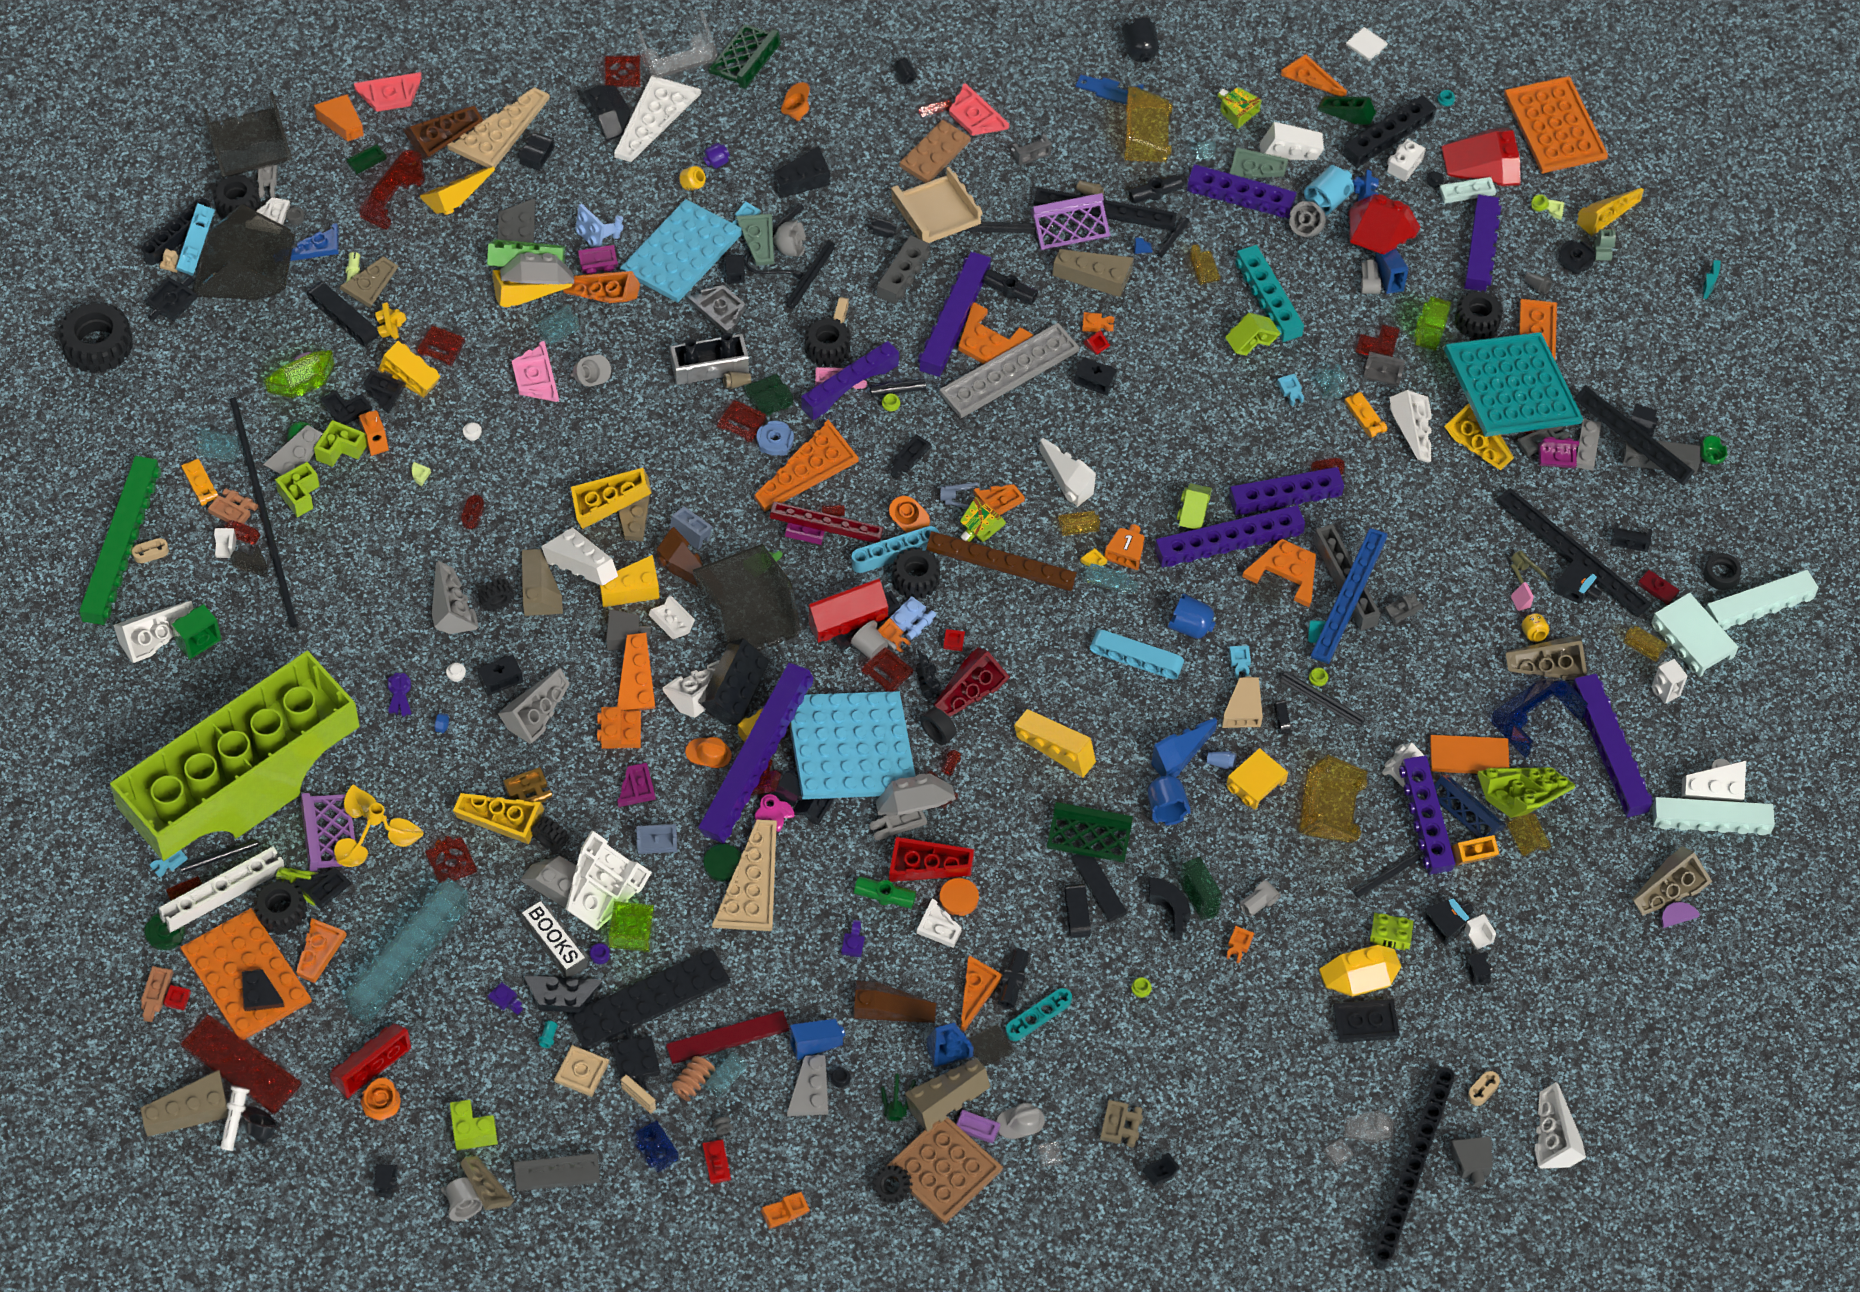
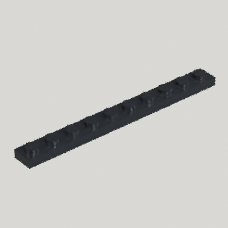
[1497,488,1651,618]

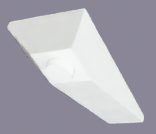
[1389,390,1431,463]
[1039,438,1096,507]
[663,660,720,718]
[1535,1083,1586,1169]

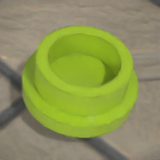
[1531,194,1549,212]
[882,394,900,411]
[1309,668,1328,686]
[1131,978,1152,997]

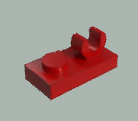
[703,1140,731,1184]

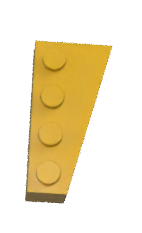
[571,468,652,529]
[1014,709,1096,778]
[453,793,544,844]

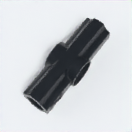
[1128,174,1183,204]
[983,269,1038,305]
[998,948,1029,1009]

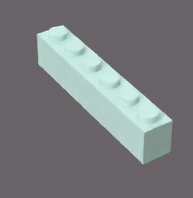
[1705,570,1818,630]
[1652,797,1775,835]

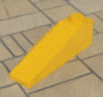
[420,167,495,215]
[1576,188,1644,236]
[492,270,572,307]

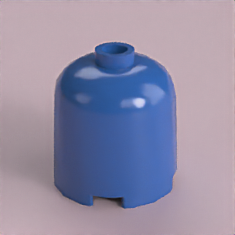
[1168,593,1216,639]
[1148,775,1190,826]

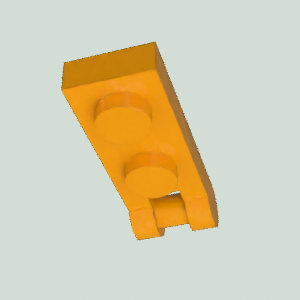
[1344,392,1387,438]
[181,459,218,506]

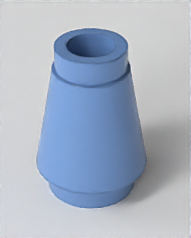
[1207,751,1236,770]

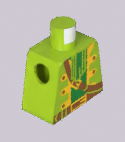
[1218,88,1261,129]
[960,496,1006,542]

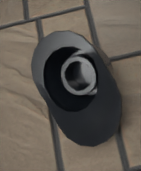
[241,1106,281,1144]

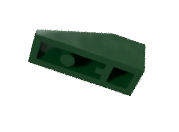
[1318,96,1377,125]

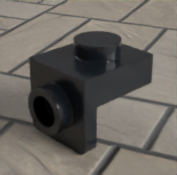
[1142,1153,1180,1186]

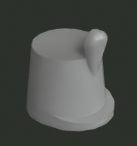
[851,620,897,660]
[441,1178,483,1221]

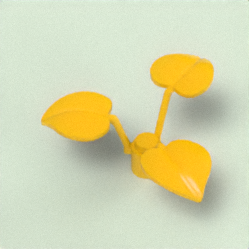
[334,784,424,867]

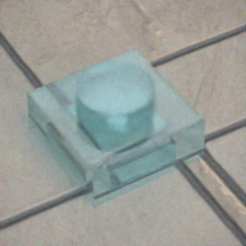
[1196,141,1216,160]

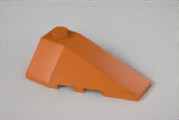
[563,271,640,303]

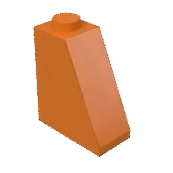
[314,94,364,141]

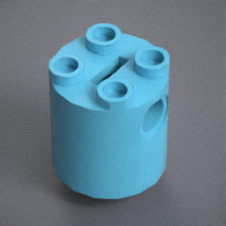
[1304,165,1354,215]

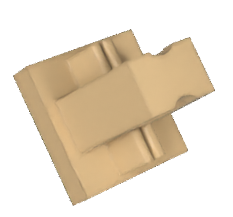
[160,249,180,273]

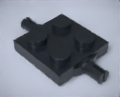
[145,275,198,322]
[611,1027,661,1091]

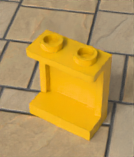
[1226,748,1288,810]

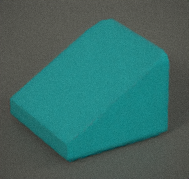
[1308,620,1326,643]

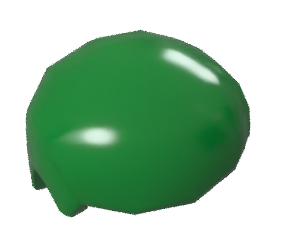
[1700,435,1727,465]

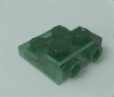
[744,374,793,418]

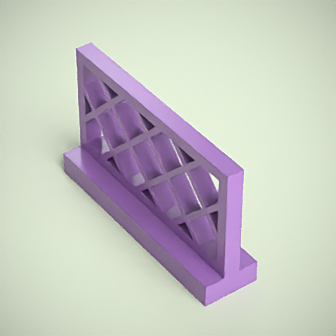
[1030,193,1110,250]
[301,793,355,872]

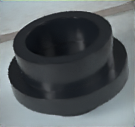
[1426,171,1444,188]
[831,1068,851,1088]

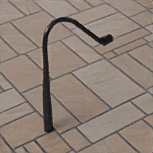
[744,203,804,279]

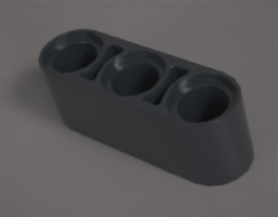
[1064,884,1091,938]

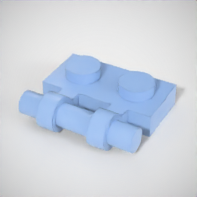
[890,596,936,640]

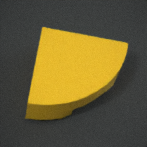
[1080,548,1107,567]

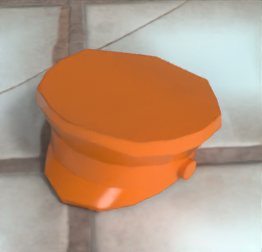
[361,1078,400,1121]

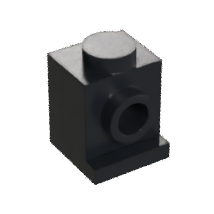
[1465,952,1493,986]
[374,1164,399,1198]

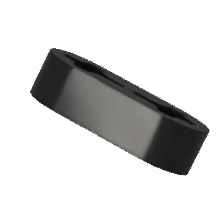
[1274,700,1291,734]

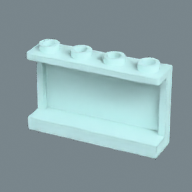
[1651,593,1738,677]

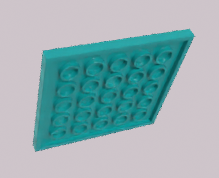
[1444,332,1584,437]

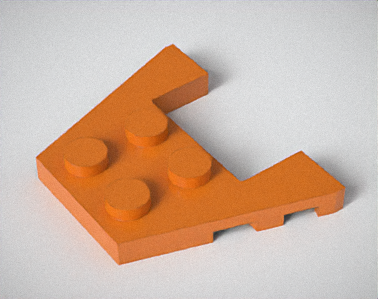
[958,302,1033,364]
[1242,539,1316,607]

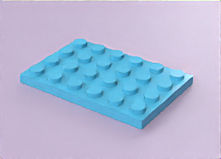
[620,199,743,303]

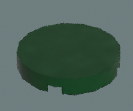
[704,844,742,882]
[144,913,186,951]

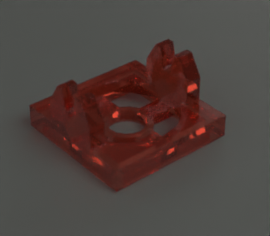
[605,56,641,87]
[425,836,477,887]

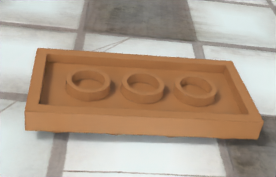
[899,120,971,183]

